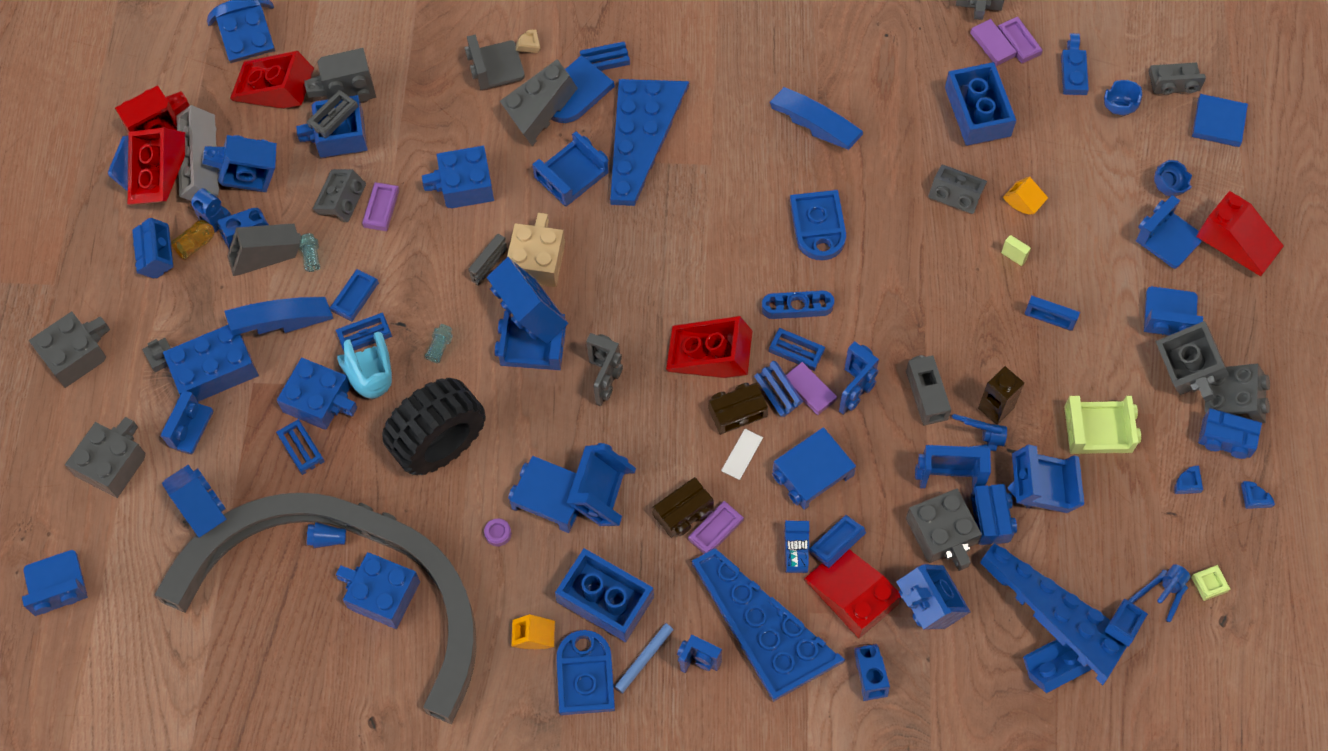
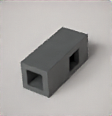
[906,355,951,426]

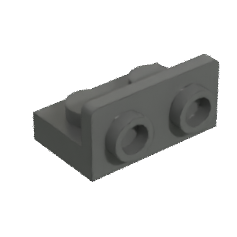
[1148,62,1206,95]
[928,164,987,214]
[313,169,366,222]

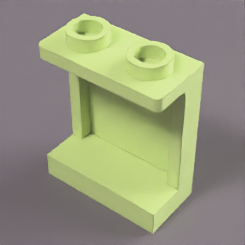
[1064,396,1141,454]

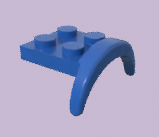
[207,0,275,63]

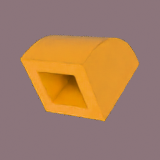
[1003,176,1048,215]
[511,614,555,649]

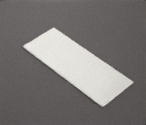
[721,429,763,480]

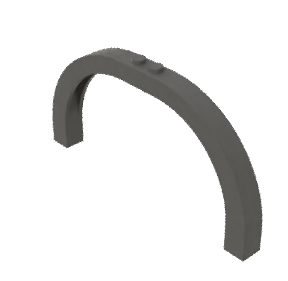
[155,493,477,725]

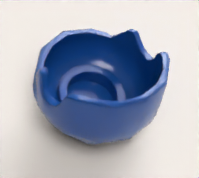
[1104,80,1143,116]
[1154,160,1192,197]

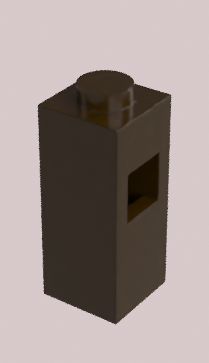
[978,366,1025,425]

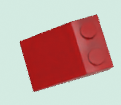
[230,50,314,108]
[127,128,185,205]
[1196,191,1284,277]
[666,316,753,378]
[804,549,901,639]

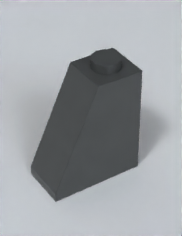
[227,224,302,276]

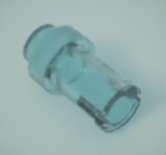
[299,233,320,272]
[425,324,453,363]

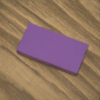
[998,17,1043,64]
[970,19,1017,66]
[362,182,399,231]
[786,362,837,415]
[688,501,744,554]

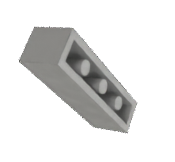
[177,105,219,201]

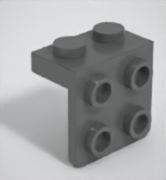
[464,34,525,90]
[586,333,623,406]
[1205,363,1270,423]

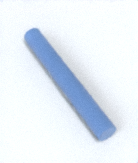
[614,623,673,694]

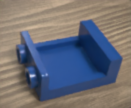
[532,131,609,207]
[495,311,566,371]
[772,427,856,510]
[567,443,636,526]
[1012,444,1084,513]
[915,445,991,490]
[508,455,579,533]

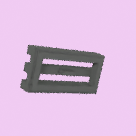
[307,90,358,139]
[469,234,507,286]

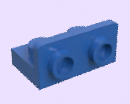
[161,390,213,454]
[677,635,722,673]
[1023,639,1092,693]

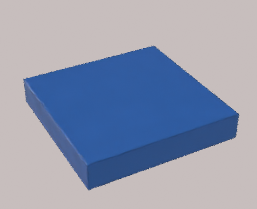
[1192,94,1248,147]

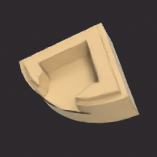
[516,30,540,53]

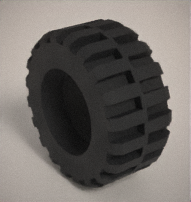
[382,378,486,476]

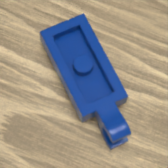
[1061,33,1089,95]

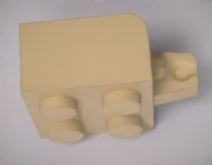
[507,213,565,287]

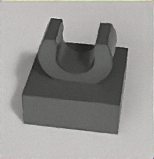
[142,338,171,373]

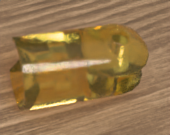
[171,220,214,260]

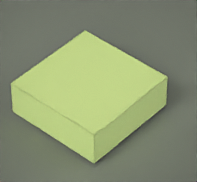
[1001,235,1031,266]
[1191,565,1230,601]

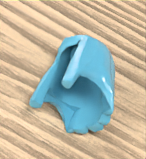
[337,332,392,399]

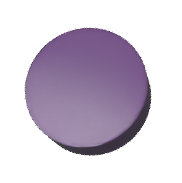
[484,518,511,547]

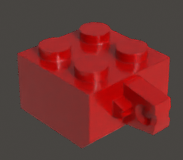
[115,85,190,132]

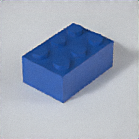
[945,62,1016,146]
[487,257,569,344]
[163,325,259,402]
[555,548,654,643]

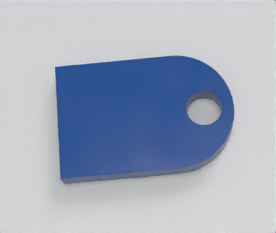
[551,55,615,123]
[790,190,846,261]
[557,630,615,715]

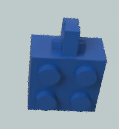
[296,95,368,158]
[202,135,277,192]
[422,145,494,209]
[277,357,357,429]
[162,464,227,538]
[336,552,420,629]
[896,564,971,629]

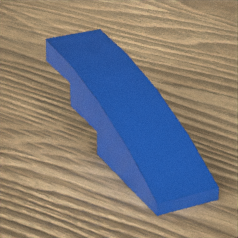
[770,87,863,150]
[224,297,333,336]

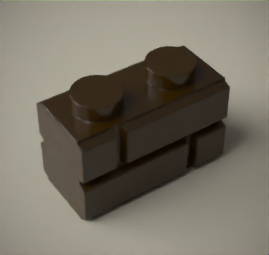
[708,383,768,435]
[652,477,714,538]

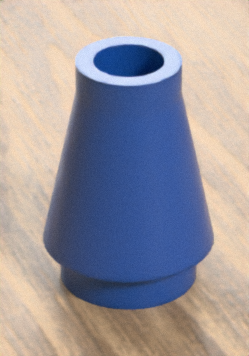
[307,522,346,548]

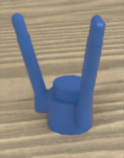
[952,414,1007,451]
[1128,564,1191,622]

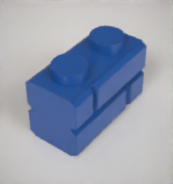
[132,218,173,279]
[1198,408,1262,459]
[970,484,1017,545]

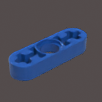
[761,291,834,319]

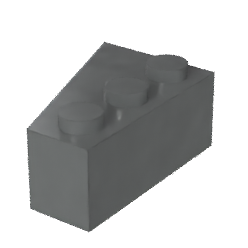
[500,59,578,147]

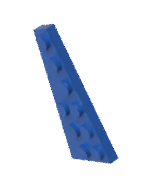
[610,79,689,206]
[980,543,1127,686]
[692,548,845,702]

